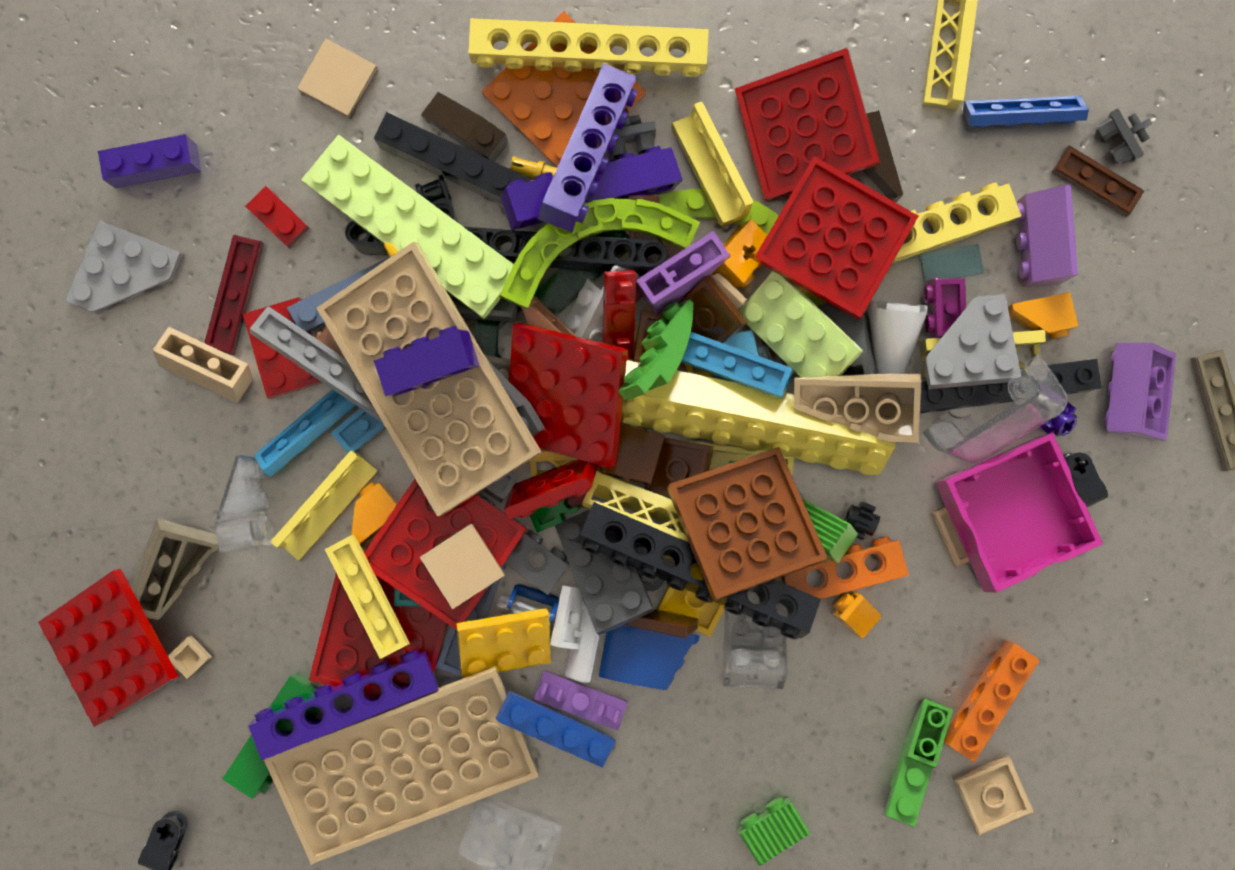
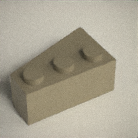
[131,518,220,620]

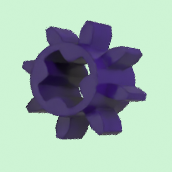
[1039,400,1077,436]

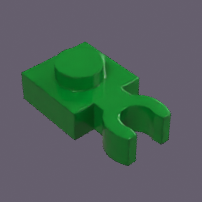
[529,496,582,533]

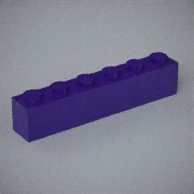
[500,146,683,231]

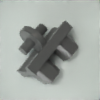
[609,108,656,160]
[1097,108,1152,165]

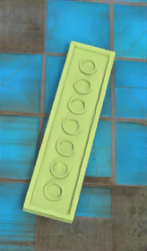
[301,134,514,319]

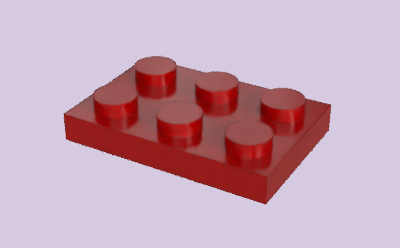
[243,297,323,399]
[504,459,598,519]

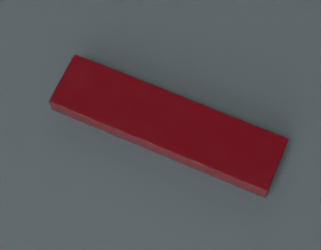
[204,235,264,356]

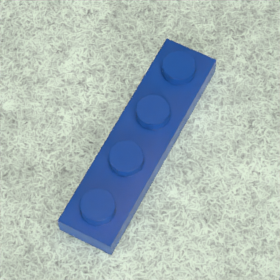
[963,96,1089,127]
[496,691,616,768]

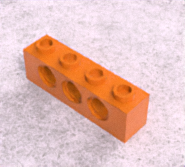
[781,536,909,599]
[944,640,1040,763]

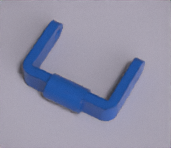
[506,584,559,623]

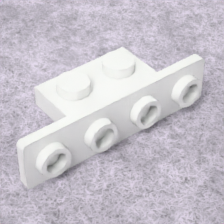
[565,265,639,343]
[550,585,599,683]

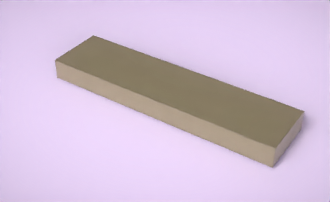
[1191,350,1235,471]

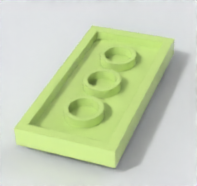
[739,271,863,377]

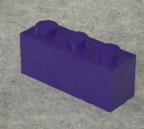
[98,134,201,188]
[374,326,480,396]

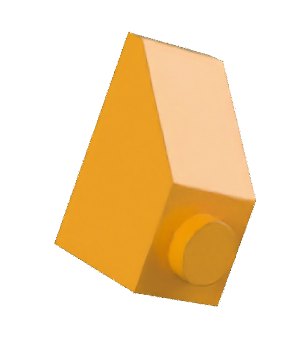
[1008,292,1079,340]
[351,482,398,547]

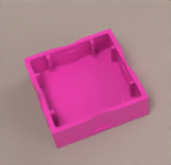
[935,433,1103,593]

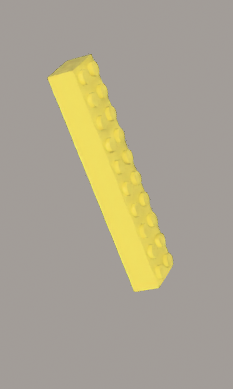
[621,360,896,475]

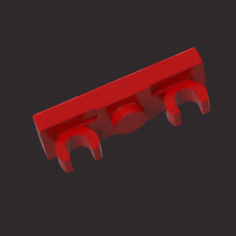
[602,270,636,360]

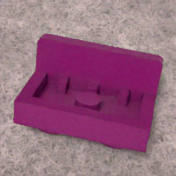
[923,278,966,339]

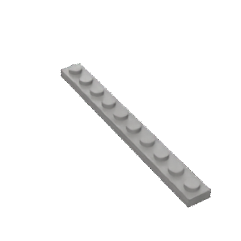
[249,306,519,503]

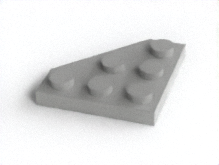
[65,220,184,314]
[923,294,1022,390]

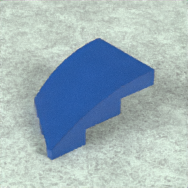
[599,625,700,690]

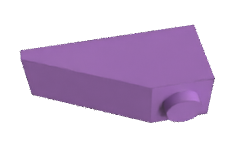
[636,231,730,316]

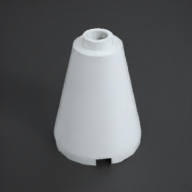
[867,300,928,374]

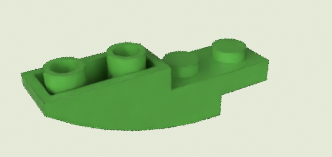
[618,299,693,401]
[883,699,953,827]

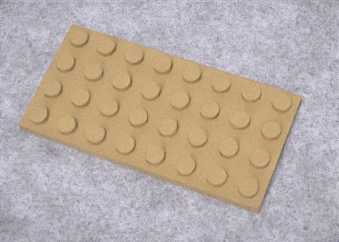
[316,242,542,517]
[264,666,539,865]

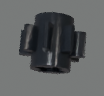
[844,502,880,539]

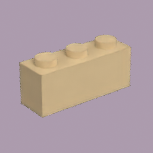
[152,327,253,403]

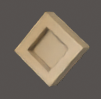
[168,636,212,679]

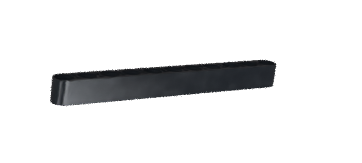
[345,220,668,275]

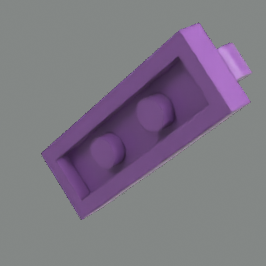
[534,670,628,731]

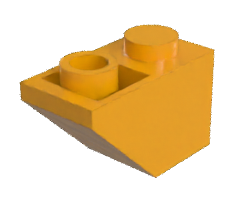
[831,591,882,639]

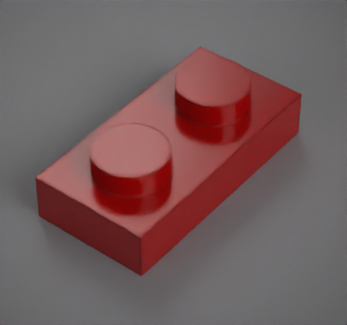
[245,186,309,249]

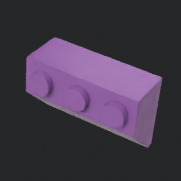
[1015,185,1078,287]
[1105,343,1176,441]

